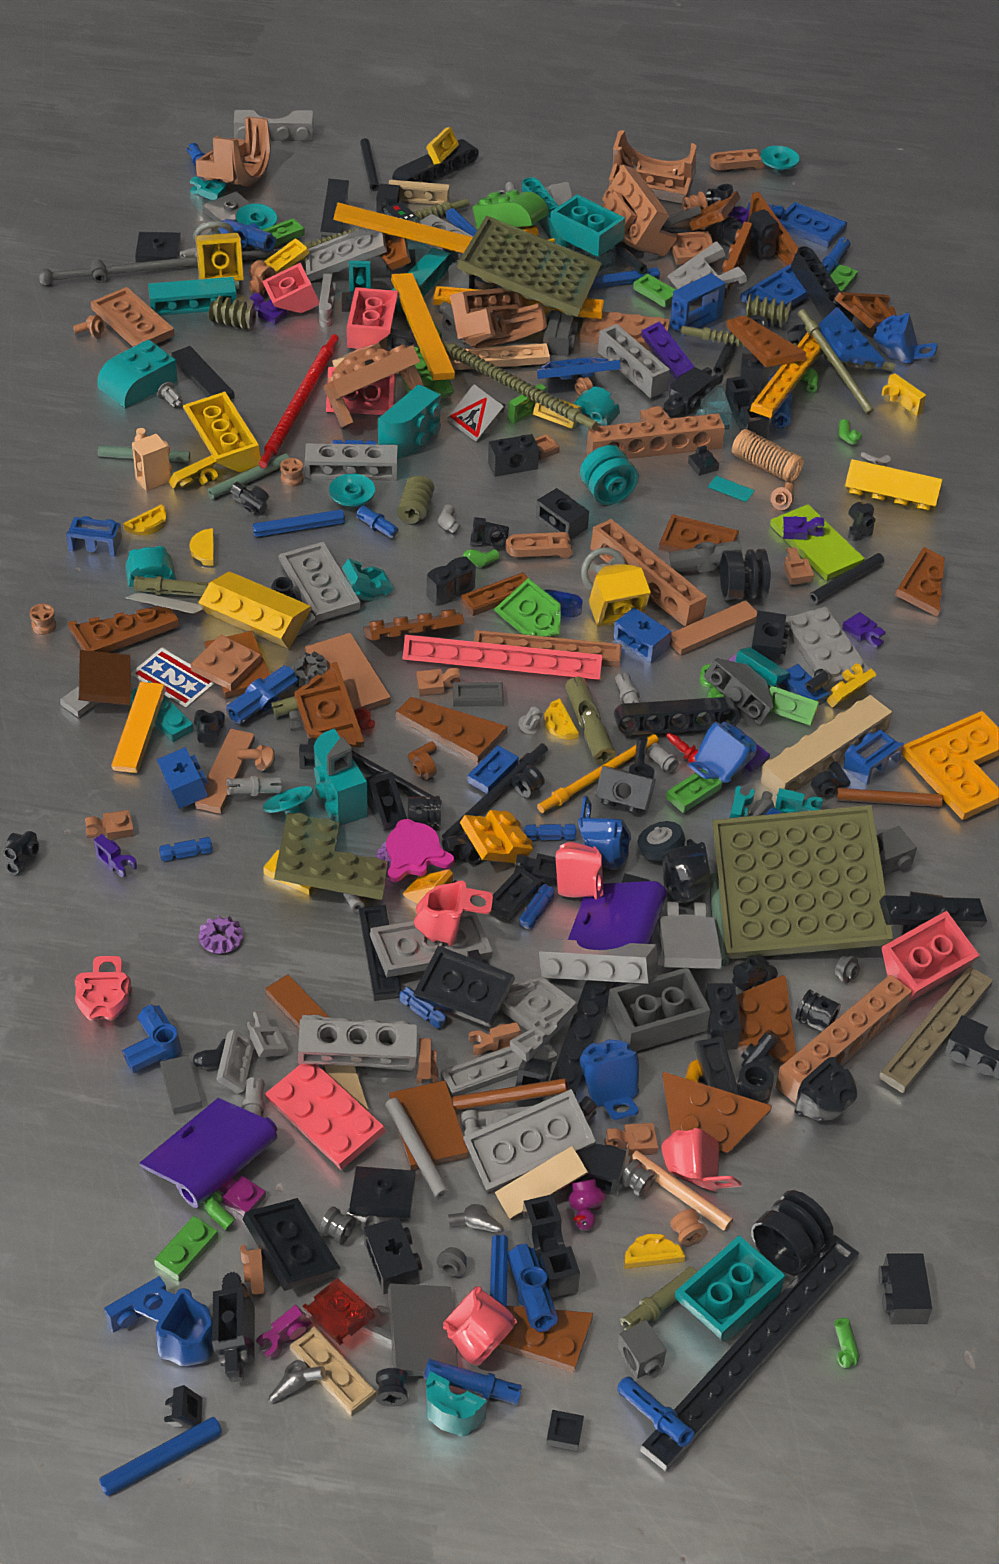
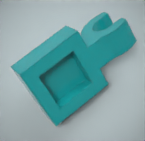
[190,177,227,200]
[730,786,755,818]
[775,788,823,813]

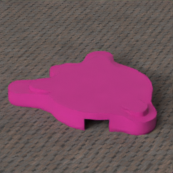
[386,819,454,882]

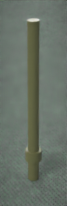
[798,309,874,415]

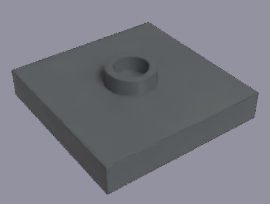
[202,191,251,222]

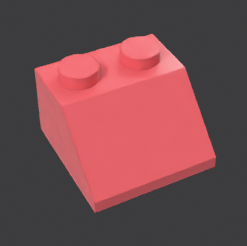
[262,263,319,313]

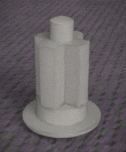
[157,382,183,408]
[519,706,543,735]

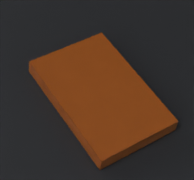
[658,514,739,552]
[204,631,270,698]
[389,1080,468,1170]

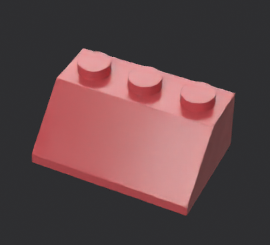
[347,287,398,349]
[326,367,396,415]
[882,911,980,1002]

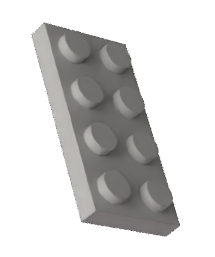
[305,228,387,281]
[279,542,361,622]
[785,607,869,690]
[370,911,493,977]
[463,1089,596,1193]

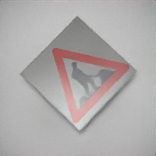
[447,384,504,442]

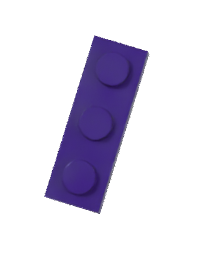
[641,321,695,380]

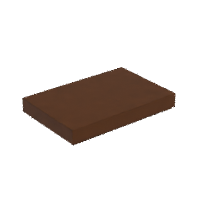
[78,650,131,705]

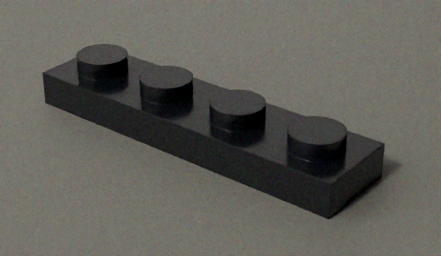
[879,895,987,927]

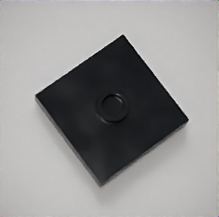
[135,232,181,263]
[349,1166,416,1218]

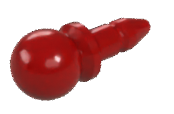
[666,733,702,769]

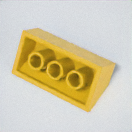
[183,392,261,473]
[845,459,942,511]
[198,571,312,650]

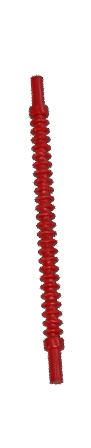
[258,334,339,468]

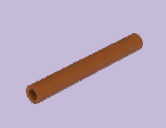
[837,788,943,807]
[453,1078,569,1111]

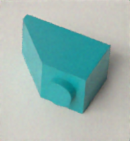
[349,261,372,292]

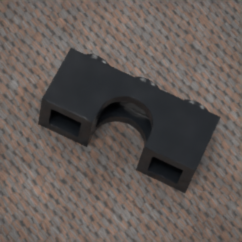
[724,375,769,441]
[944,1015,999,1080]
[522,1194,580,1298]

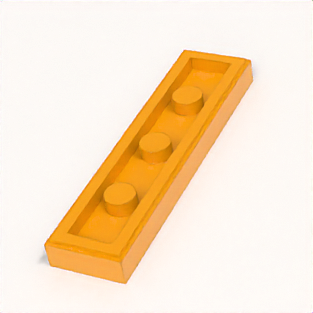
[111,682,166,773]

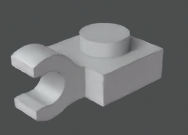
[247,1011,288,1057]

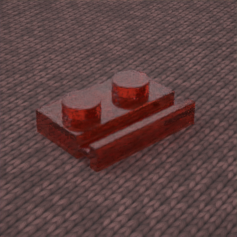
[302,1278,375,1345]

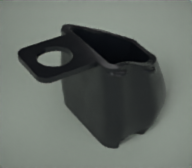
[662,839,711,903]
[794,1057,858,1121]

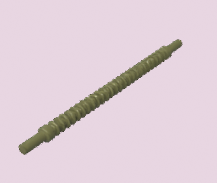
[302,198,470,249]
[681,326,895,372]
[441,340,598,430]

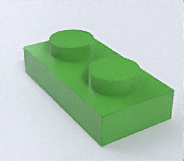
[263,218,305,247]
[830,264,858,292]
[633,274,676,307]
[508,383,547,423]
[769,686,820,726]
[666,769,722,813]
[154,1216,218,1281]

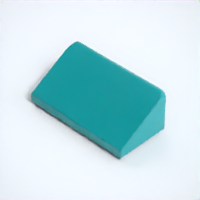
[735,647,790,687]

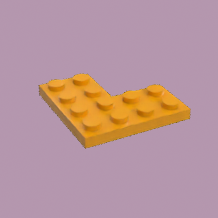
[902,711,999,820]

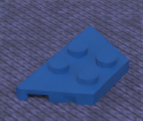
[740,264,809,307]
[818,307,885,368]
[537,357,621,379]

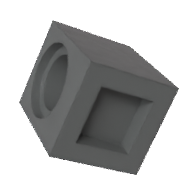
[617,1320,666,1379]

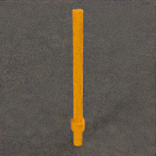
[537,734,659,813]

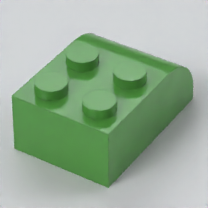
[472,189,549,230]

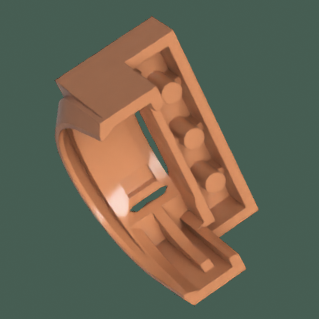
[196,116,271,187]
[609,130,697,203]
[602,165,677,256]
[450,288,547,348]
[323,344,424,427]

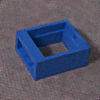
[670,273,726,336]

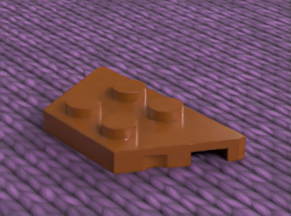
[689,191,741,231]
[835,292,897,329]
[294,662,364,748]
[737,975,796,1063]
[662,1072,772,1155]

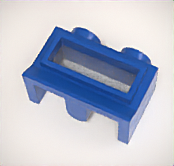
[66,516,122,557]
[843,729,904,785]

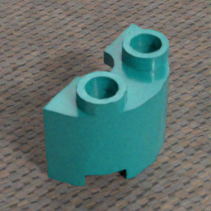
[573,386,620,426]
[125,546,176,587]
[342,558,394,601]
[426,1371,487,1436]

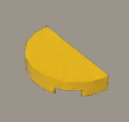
[123,504,166,535]
[189,528,214,566]
[544,698,579,740]
[624,1233,685,1269]

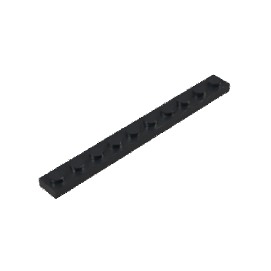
[550,873,650,1097]
[640,1235,859,1472]

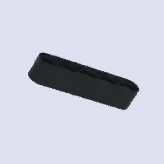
[392,139,479,183]
[791,246,854,322]
[614,697,741,735]

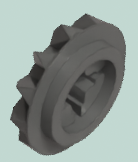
[291,651,328,688]

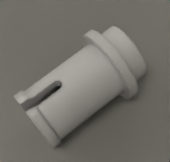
[647,743,679,773]

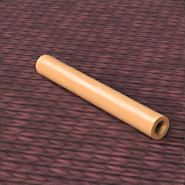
[629,1151,733,1231]

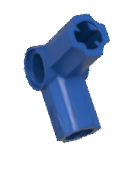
[122,1004,182,1073]

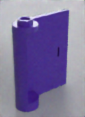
[568,881,667,950]
[139,1098,278,1208]

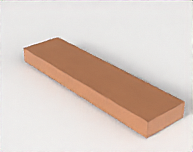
[670,600,757,656]
[195,729,255,814]

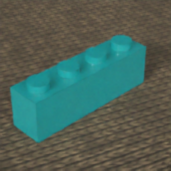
[148,277,236,316]

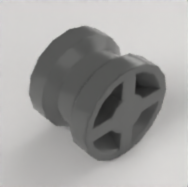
[620,1159,657,1197]
[319,1206,356,1245]

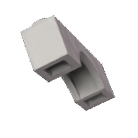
[234,110,313,141]
[539,939,658,984]

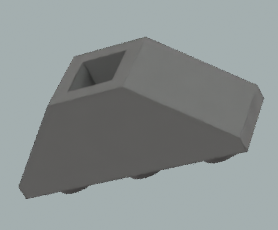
[703,658,773,725]

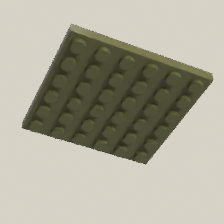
[457,215,602,317]
[712,805,893,959]

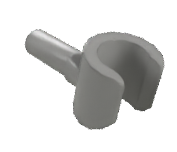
[861,452,891,468]

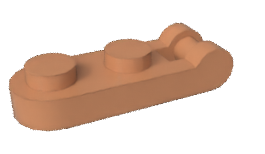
[709,149,765,171]
[506,532,573,558]

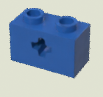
[613,608,672,663]
[156,747,208,809]

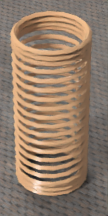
[732,429,804,483]

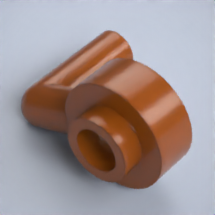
[408,741,437,780]

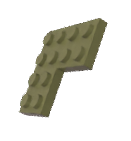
[274,812,388,900]

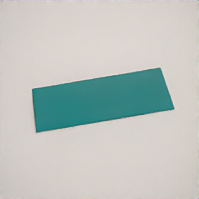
[707,476,755,502]

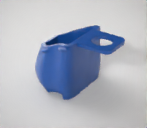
[874,312,938,364]
[688,722,756,783]
[578,796,631,870]
[580,1039,639,1120]
[133,1284,213,1366]

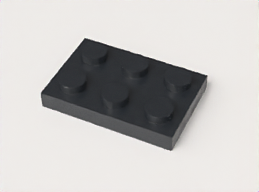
[413,945,515,1028]
[242,1198,340,1291]

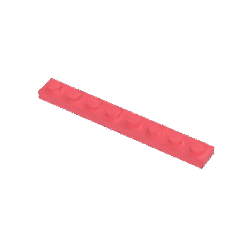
[403,635,602,680]

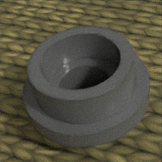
[835,956,860,983]
[437,1247,467,1277]

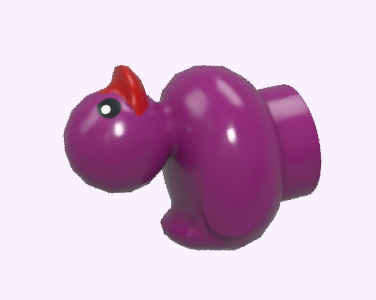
[569,1179,606,1231]

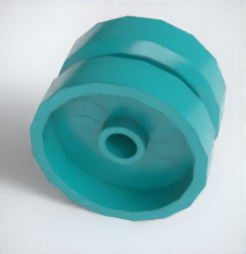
[579,445,639,505]

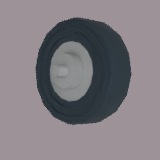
[637,821,686,861]

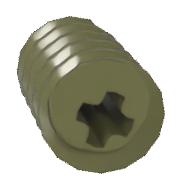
[746,294,792,328]
[208,296,256,331]
[397,476,434,524]

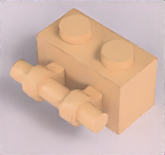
[132,428,172,491]

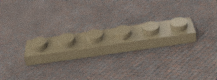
[879,966,993,1094]

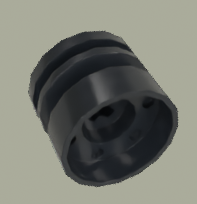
[720,549,771,600]
[751,1190,834,1274]

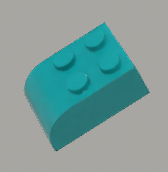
[551,194,626,257]
[97,339,178,408]
[378,384,441,459]
[314,728,367,826]
[675,1235,785,1341]

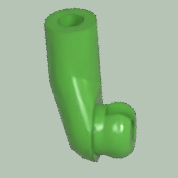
[202,1190,236,1230]

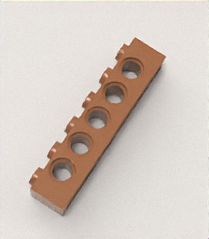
[586,413,725,459]
[590,519,707,627]
[775,974,912,1104]

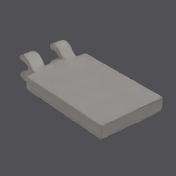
[659,902,722,969]

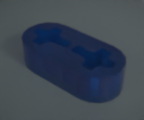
[544,589,583,618]

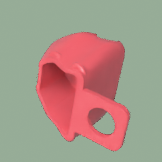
[556,842,604,900]
[414,881,493,946]
[75,956,132,1021]
[661,1128,741,1191]
[443,1286,517,1366]

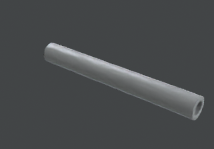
[385,1098,449,1199]

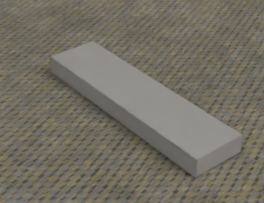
[441,1041,557,1099]

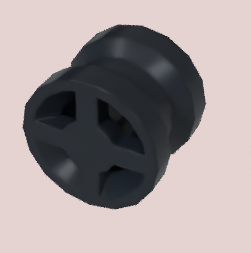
[512,765,545,798]
[376,1368,408,1406]

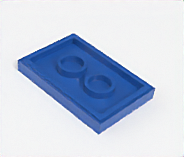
[778,202,847,248]

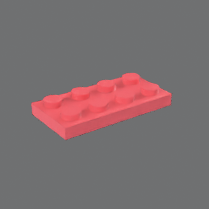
[265,1064,386,1170]

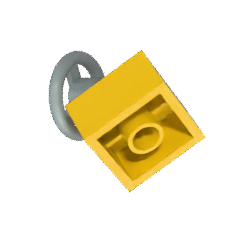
[193,221,244,281]
[581,547,651,626]

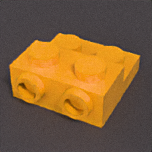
[460,810,533,863]

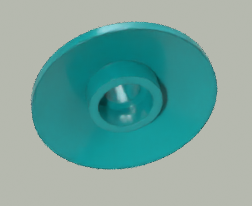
[760,146,800,170]
[236,203,277,230]
[329,474,375,506]
[263,786,313,815]

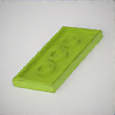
[770,504,865,581]

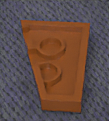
[379,233,411,270]
[895,547,945,617]

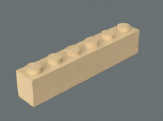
[761,695,892,796]

